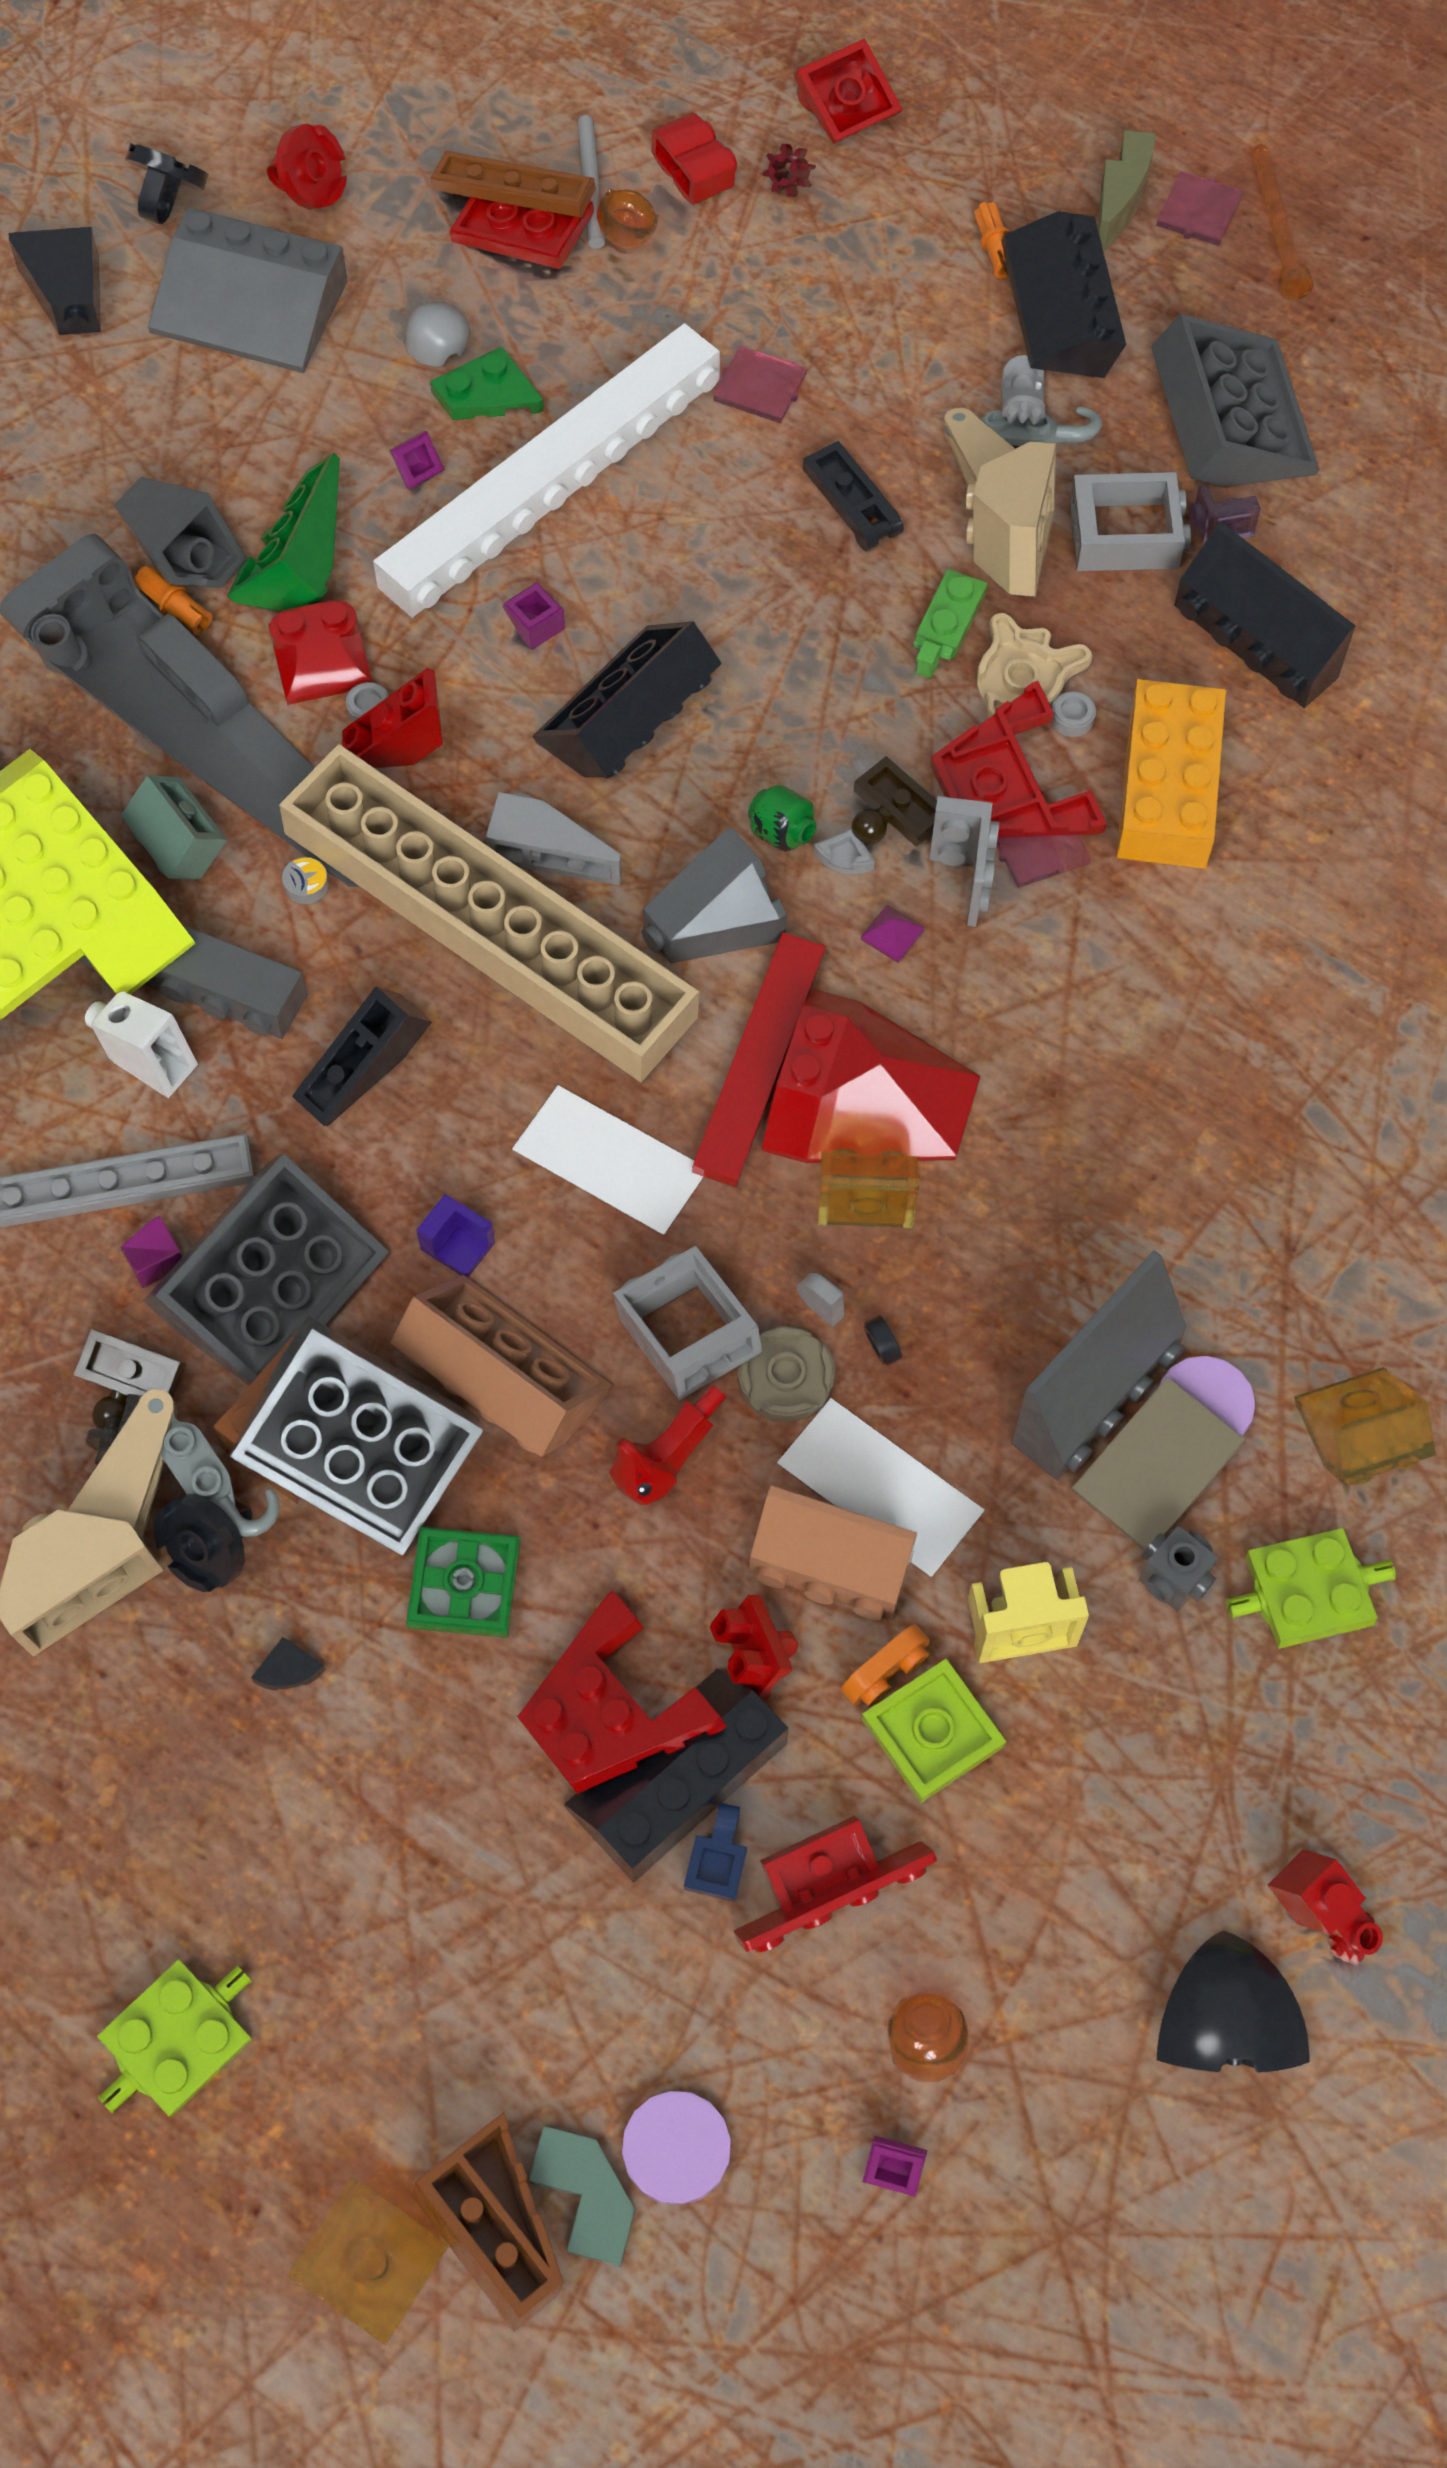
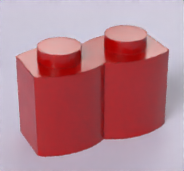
[651,112,737,205]

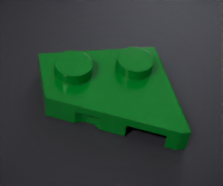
[430,346,544,420]

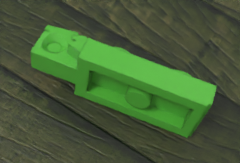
[913,569,988,679]

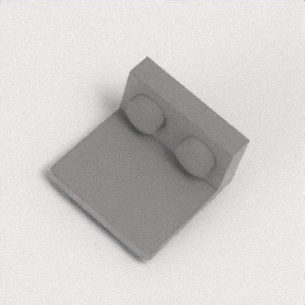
[929,796,999,927]

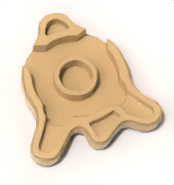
[976,613,1092,719]

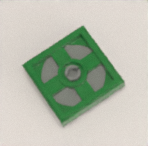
[406,1527,521,1638]

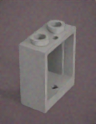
[1069,472,1191,571]
[613,1246,762,1401]

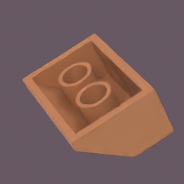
[749,1485,917,1620]

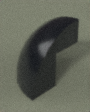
[1156,1930,1310,2073]

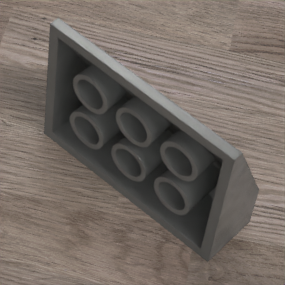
[148,207,348,373]
[1151,313,1320,486]
[143,1153,389,1385]
[1012,1250,1187,1481]
[230,1316,484,1556]

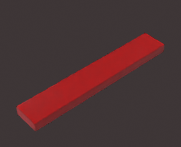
[692,932,826,1187]

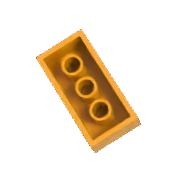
[1116,679,1226,869]

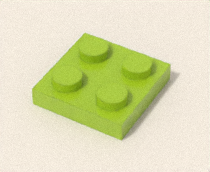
[861,1659,1006,1804]

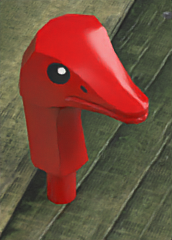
[609,1384,727,1506]

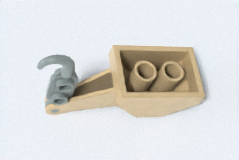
[944,407,1102,596]
[0,1389,279,1657]

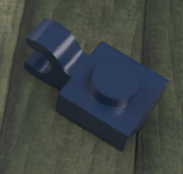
[684,1802,747,1902]

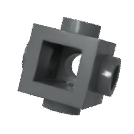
[1139,1525,1219,1612]

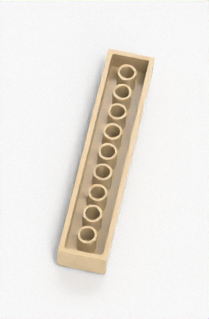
[279,744,699,1082]

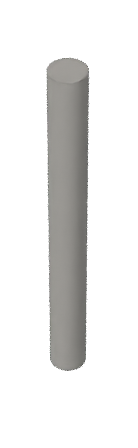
[578,115,605,249]

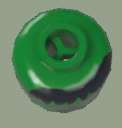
[748,784,816,852]

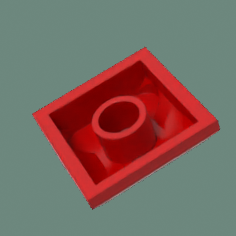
[794,38,903,144]
[268,600,372,705]

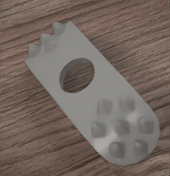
[1001,355,1045,425]

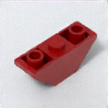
[342,668,443,768]

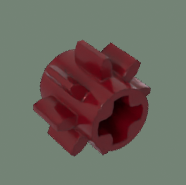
[762,144,816,197]

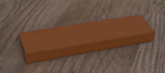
[430,151,596,218]

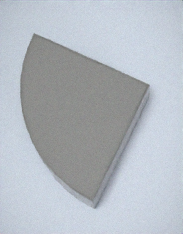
[813,829,875,874]

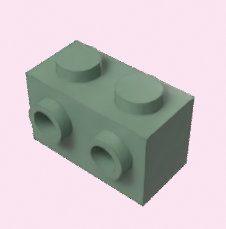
[120,775,228,879]

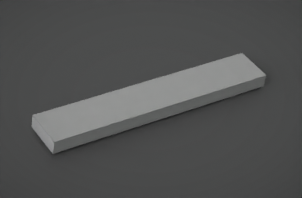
[0,1133,254,1228]

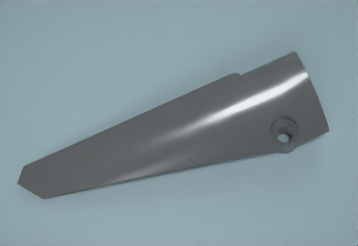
[0,534,360,887]

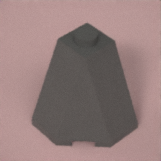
[114,477,247,588]
[641,827,787,964]

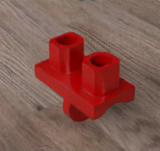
[710,1594,798,1700]

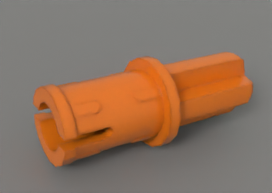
[974,201,1011,279]
[134,566,213,636]

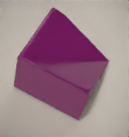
[503,582,565,649]
[120,1216,182,1288]

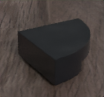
[251,1637,325,1690]

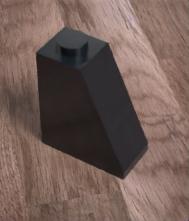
[9,227,101,335]

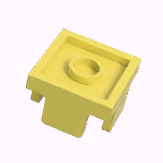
[968,1562,1089,1664]

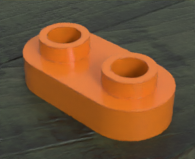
[840,1624,930,1707]

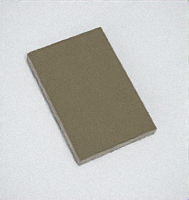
[1072,1377,1246,1551]

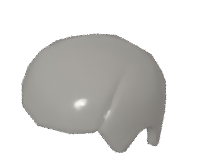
[404,302,471,367]

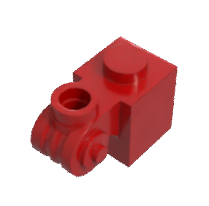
[1268,1849,1383,1965]

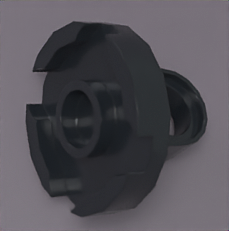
[125,143,209,224]
[153,1494,253,1592]

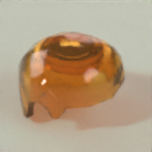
[597,188,659,249]
[887,1992,969,2082]

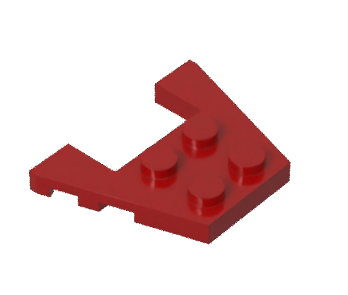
[930,681,1107,838]
[517,1590,727,1794]

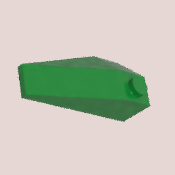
[227,452,340,611]

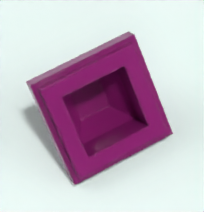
[389,431,444,490]
[861,905,924,963]
[862,2135,928,2197]

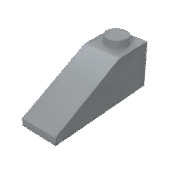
[486,792,622,886]

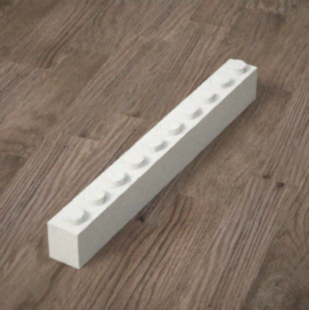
[373,323,720,618]

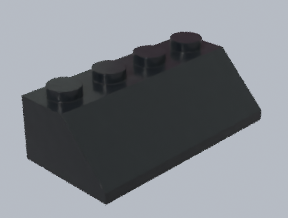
[1001,211,1126,378]
[1174,522,1356,708]
[532,621,722,778]
[564,1668,788,1883]

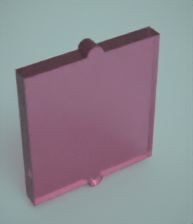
[1156,171,1243,246]
[713,346,807,424]
[997,835,1091,888]

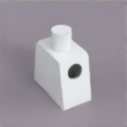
[85,992,198,1098]

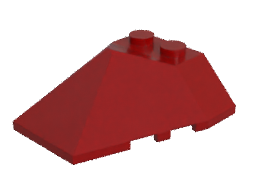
[762,989,980,1163]

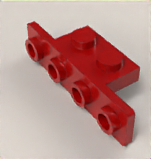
[733,1816,937,1952]

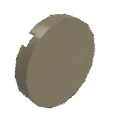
[737,1326,835,1423]

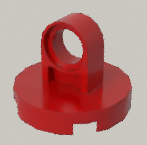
[266,123,347,210]

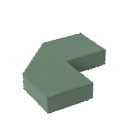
[529,2126,635,2267]

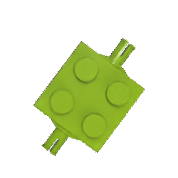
[1225,1528,1396,1649]
[97,1959,252,2118]

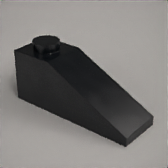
[292,986,432,1126]

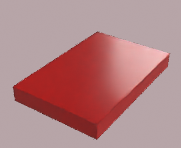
[449,197,594,269]

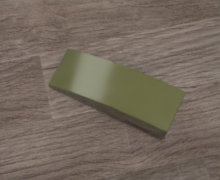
[1098,130,1156,251]

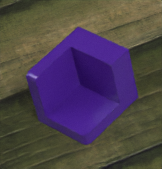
[416,1194,495,1277]

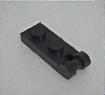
[803,441,904,551]

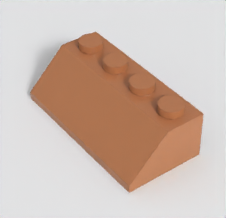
[390,1275,613,1457]

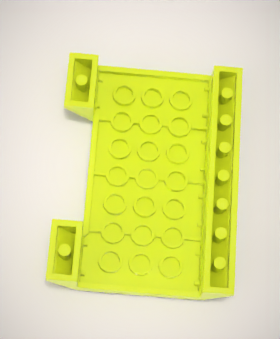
[0,749,196,1020]

